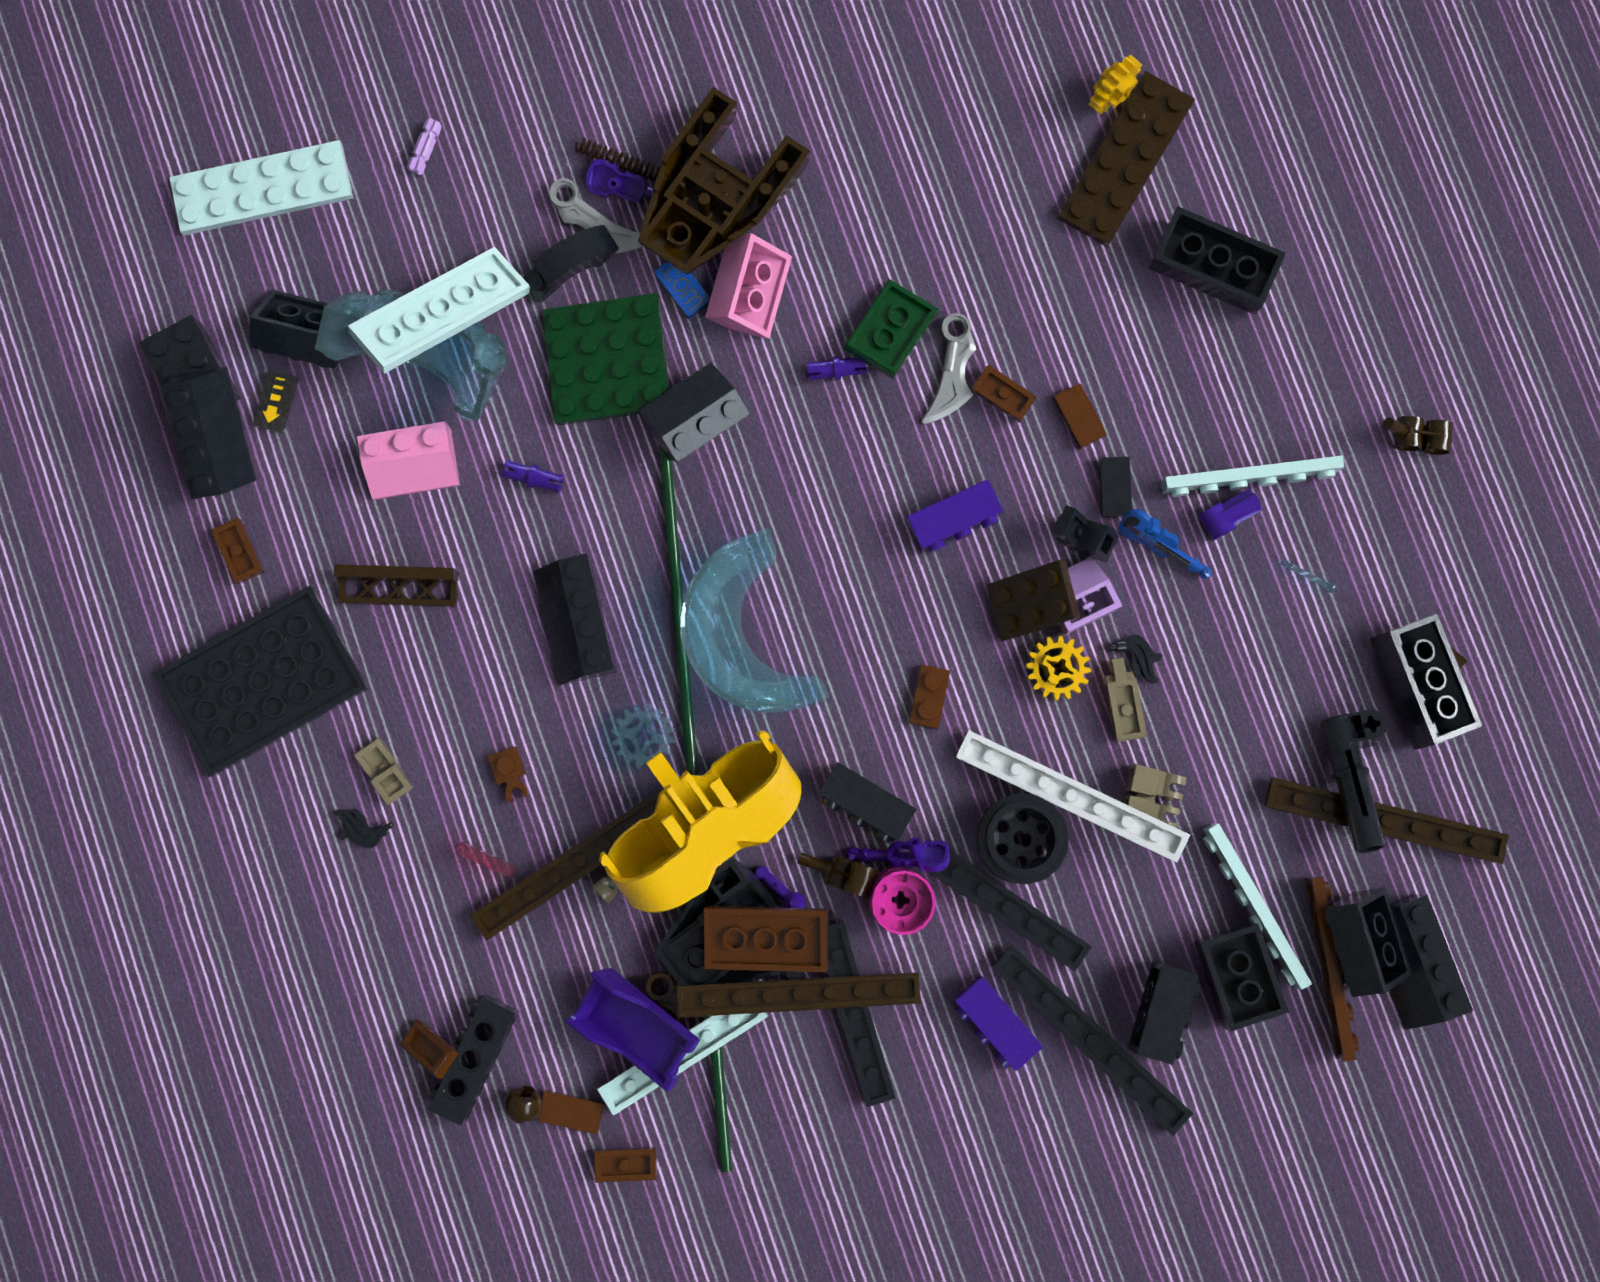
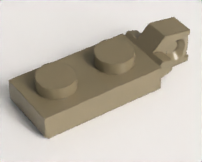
[1105,658,1147,742]

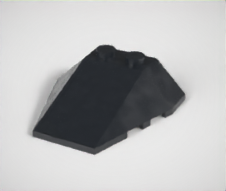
[655,857,784,986]

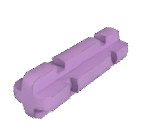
[407,118,442,175]

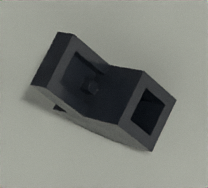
[1054,505,1119,563]

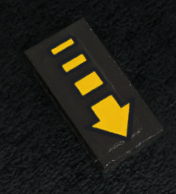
[253,369,299,434]

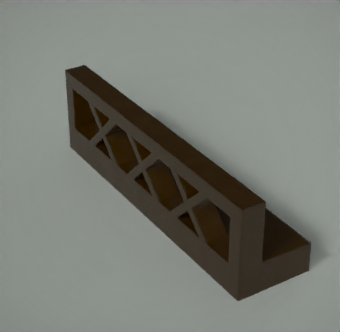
[334,564,459,607]

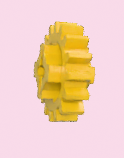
[1089,55,1142,115]
[1025,636,1091,701]

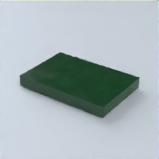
[843,279,939,379]

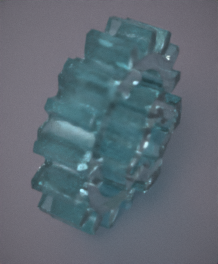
[611,704,677,769]

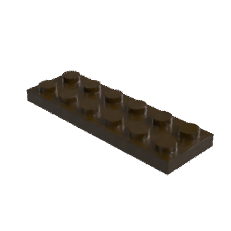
[1057,71,1195,247]

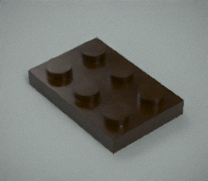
[986,559,1081,642]

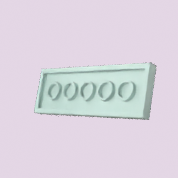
[170,140,354,235]
[348,247,530,374]

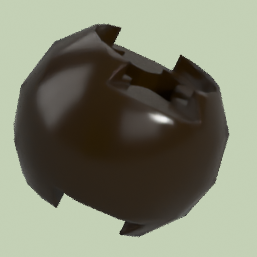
[504,1086,543,1124]

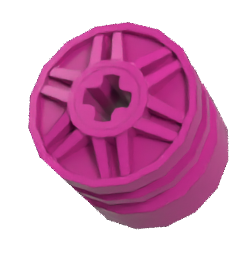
[867,867,936,935]

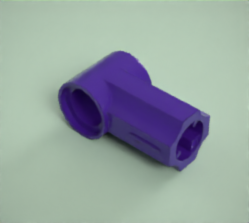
[1198,488,1262,541]

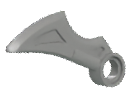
[549,178,643,254]
[922,313,976,424]

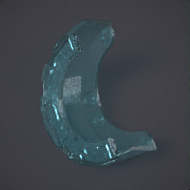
[315,290,508,422]
[681,527,830,713]

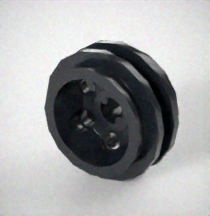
[976,793,1069,885]

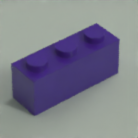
[906,479,1003,554]
[954,975,1043,1071]

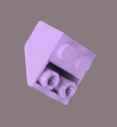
[1059,557,1122,636]

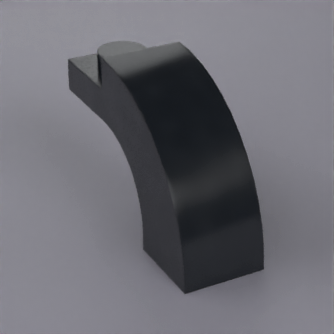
[523,225,619,303]

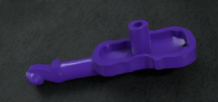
[586,159,653,203]
[845,837,951,872]

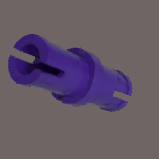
[807,356,867,381]
[502,459,564,493]

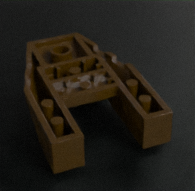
[638,87,810,275]

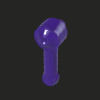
[754,865,806,908]

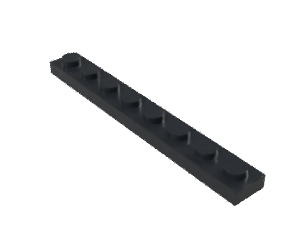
[991,945,1194,1136]

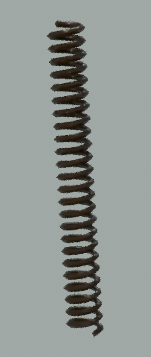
[575,137,660,181]

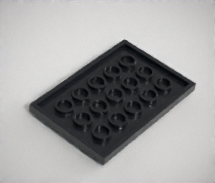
[153,585,369,777]

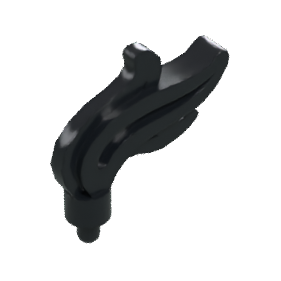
[1108,634,1162,683]
[333,809,394,848]

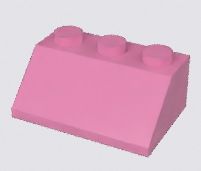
[705,233,792,338]
[357,421,460,500]

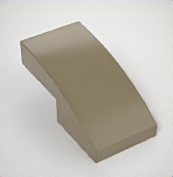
[354,737,413,805]

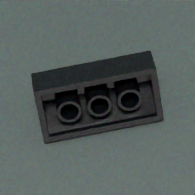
[160,366,257,499]
[533,553,617,686]
[1370,614,1482,750]
[1390,894,1473,1030]

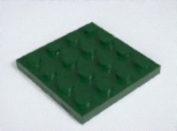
[543,293,669,426]

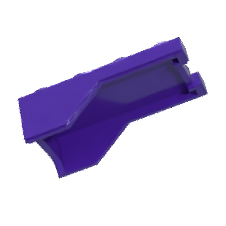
[565,968,700,1092]

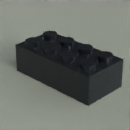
[1148,206,1286,315]

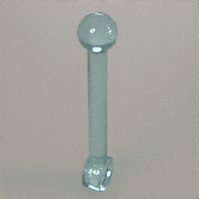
[1280,559,1337,593]

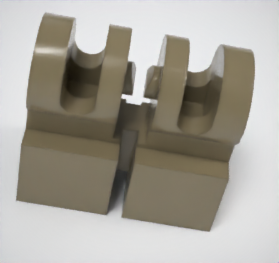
[1123,764,1187,828]

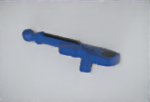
[1118,509,1212,579]

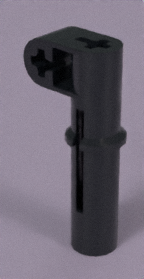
[1321,710,1387,854]

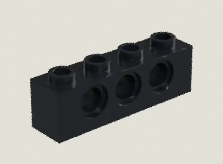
[428,995,520,1126]

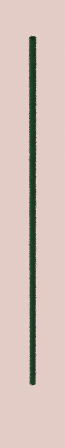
[658,444,732,1172]

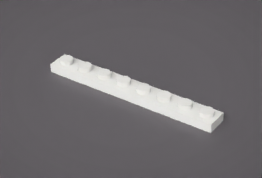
[956,731,1190,863]

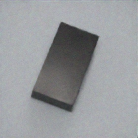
[1099,457,1132,517]

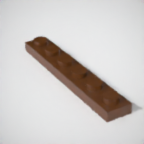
[1305,876,1359,1062]

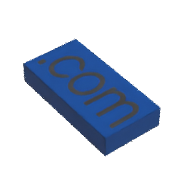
[653,262,710,320]

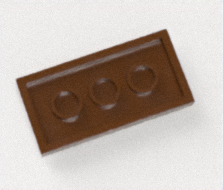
[704,906,828,972]

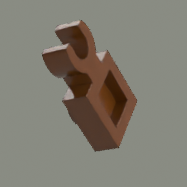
[487,746,529,803]

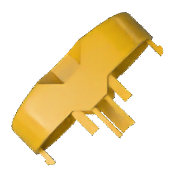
[599,731,801,913]

